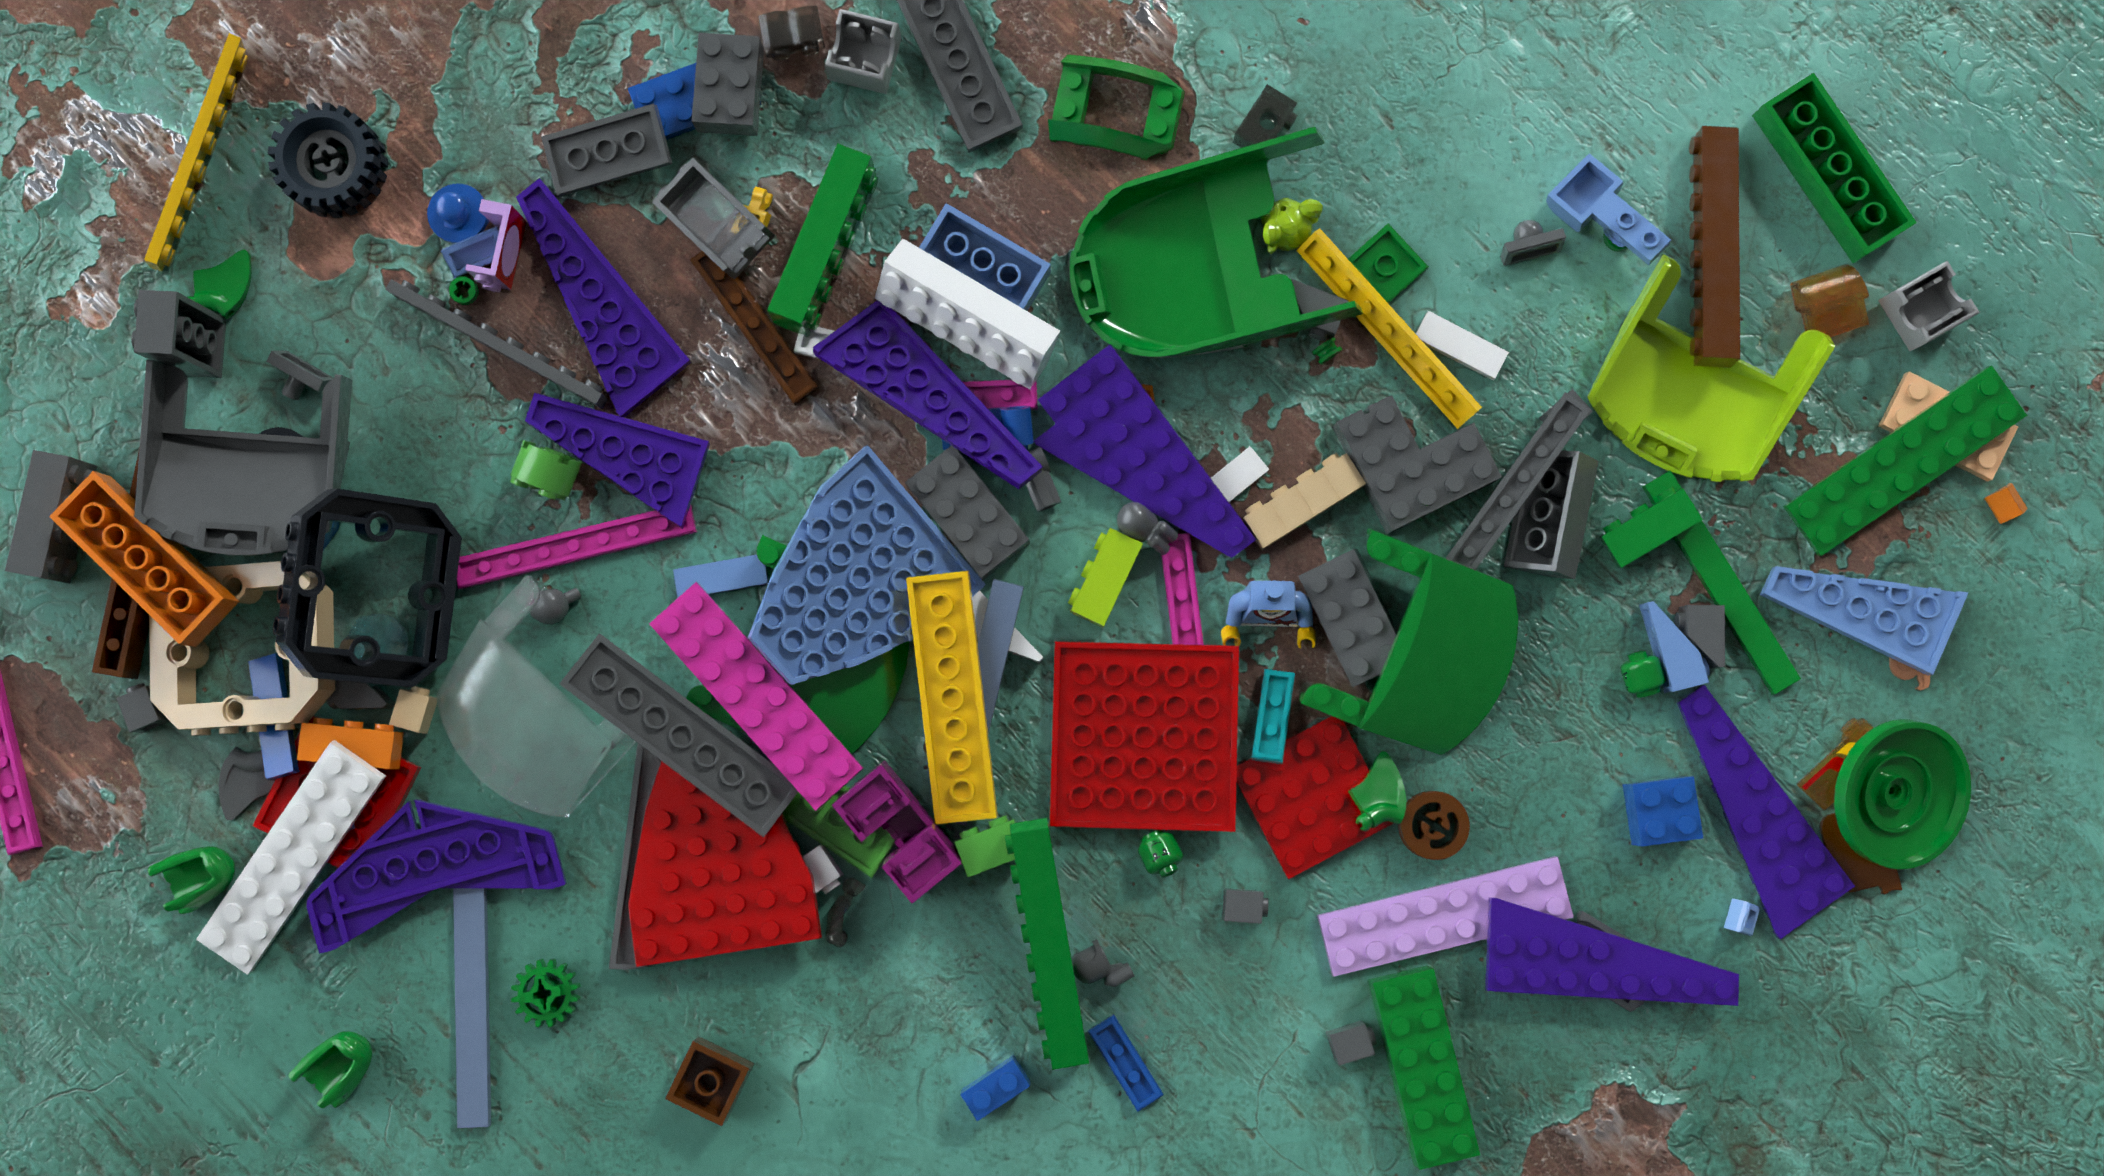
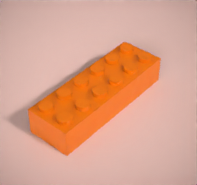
[49,471,240,647]

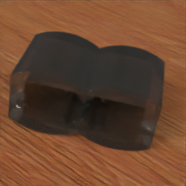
[758,6,825,61]

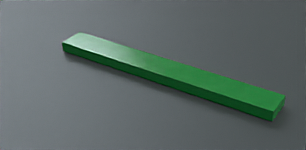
[1642,470,1801,695]

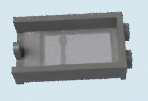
[652,158,775,280]

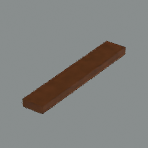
[690,243,819,405]

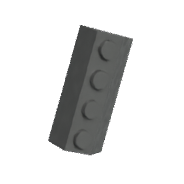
[1504,451,1599,579]

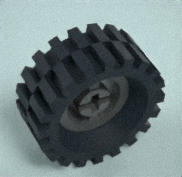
[268,102,388,218]

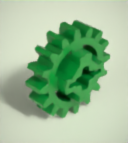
[511,959,581,1027]

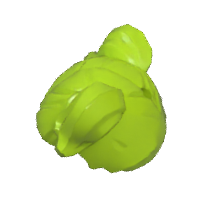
[1261,198,1323,254]

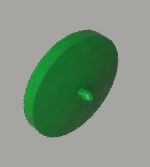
[1834,719,1971,869]

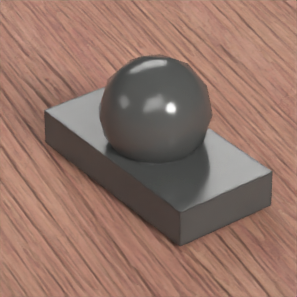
[1500,220,1566,266]

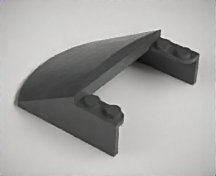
[134,360,352,555]

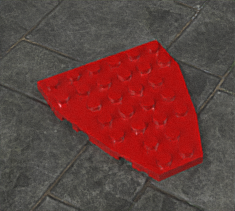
[628,731,822,967]

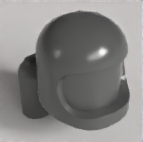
[1117,502,1178,555]
[1072,939,1135,987]

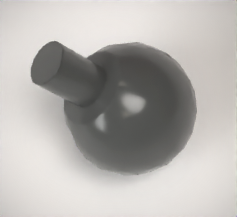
[530,588,581,625]

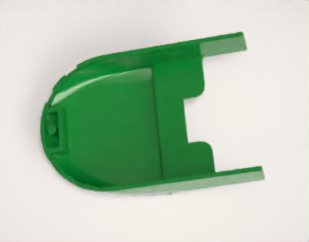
[1070,127,1363,358]

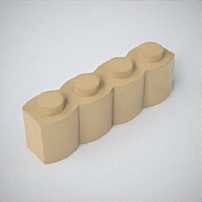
[1242,453,1366,551]

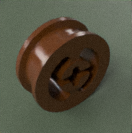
[1398,791,1470,860]

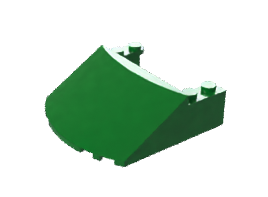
[1299,528,1518,755]
[686,535,910,754]

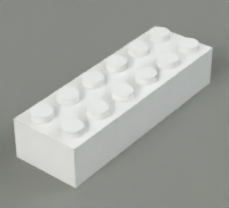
[875,239,1060,390]

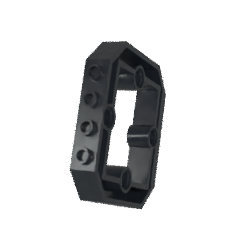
[273,489,462,687]

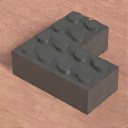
[1332,395,1502,535]

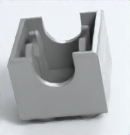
[825,9,901,94]
[1878,261,1980,351]

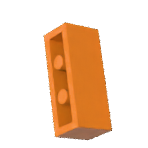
[297,717,404,769]

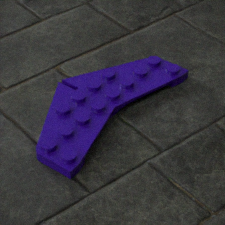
[306,799,567,954]

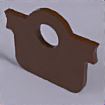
[1819,813,1902,895]

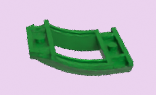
[1048,54,1185,161]

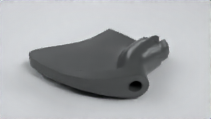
[219,747,276,820]

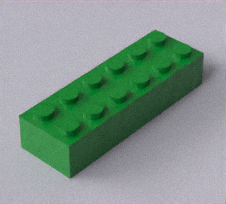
[1752,73,1917,263]
[767,143,878,337]
[1368,965,1480,1170]

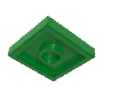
[1348,223,1429,304]

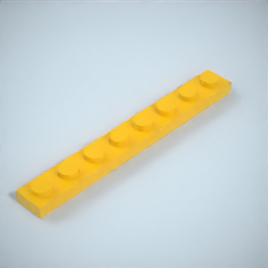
[1296,228,1482,429]

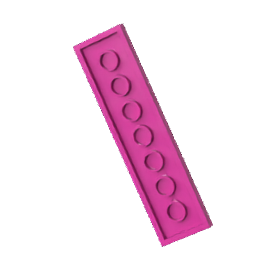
[649,582,864,811]

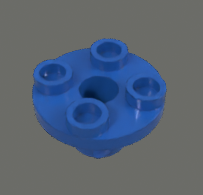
[427,183,490,244]

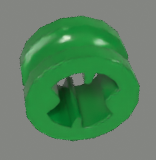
[449,276,479,305]
[1312,337,1343,365]

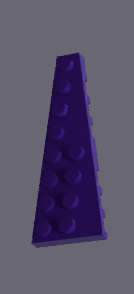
[516,178,692,417]

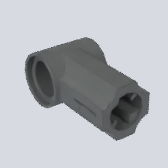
[1026,447,1061,512]

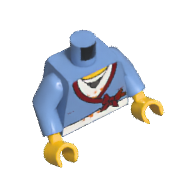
[1221,580,1316,649]

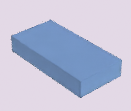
[441,226,499,278]

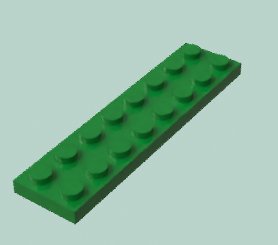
[1783,366,2027,556]

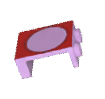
[465,199,527,292]

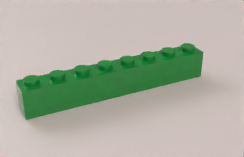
[1005,818,1089,1070]

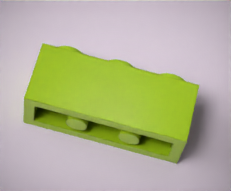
[1068,528,1143,628]

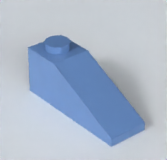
[1639,601,1710,693]

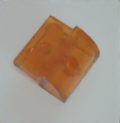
[1790,264,1869,337]

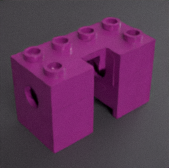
[832,760,962,904]

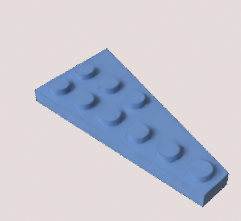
[1760,566,1968,676]

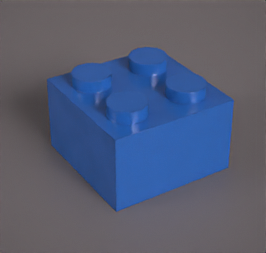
[1622,776,1703,846]

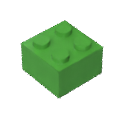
[955,815,1016,877]

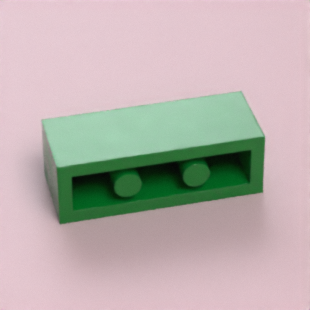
[1599,487,1703,568]

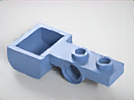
[1546,154,1671,265]

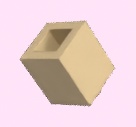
[389,686,438,734]

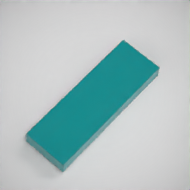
[1252,669,1295,764]

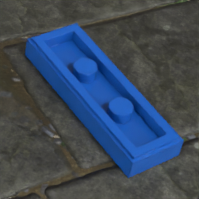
[1088,1014,1164,1112]

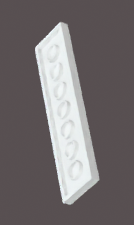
[196,740,386,975]

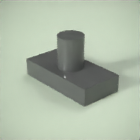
[266,350,334,400]

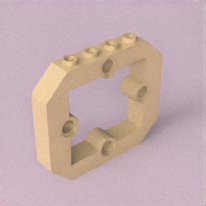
[149,561,335,736]

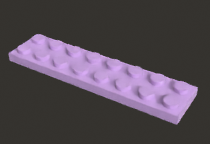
[1317,856,1573,976]

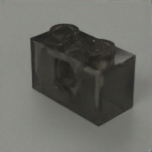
[1233,84,1298,148]

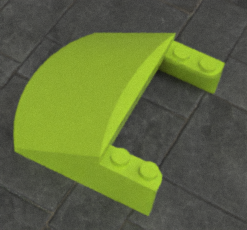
[1587,254,1835,482]

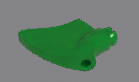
[187,250,252,319]
[1348,751,1406,831]

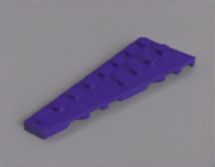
[813,300,1043,489]
[1677,685,1855,939]
[1485,897,1739,1006]

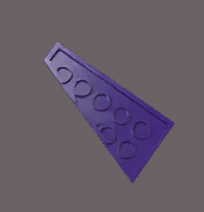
[525,393,710,529]

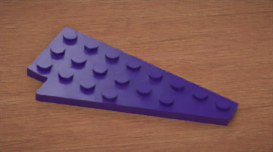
[1034,344,1257,558]

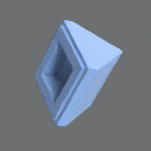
[1724,898,1760,936]

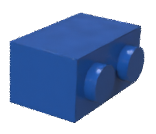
[960,1055,1031,1121]

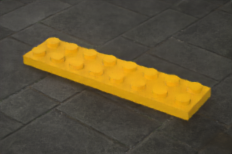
[144,33,248,271]
[906,570,998,824]

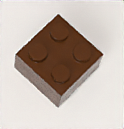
[665,1037,755,1126]

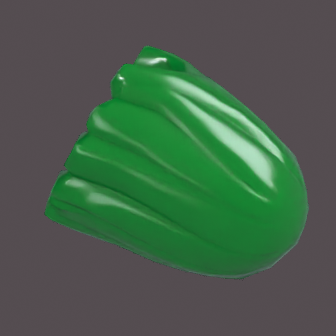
[147,846,235,914]
[288,1031,372,1108]

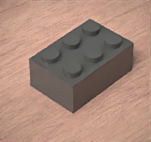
[692,33,764,136]

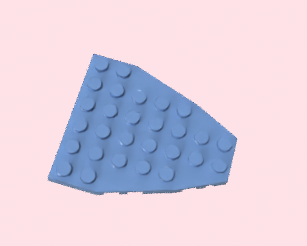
[748,445,986,684]

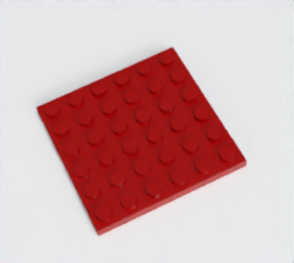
[1050,642,1239,832]

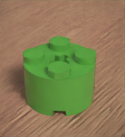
[510,440,582,501]

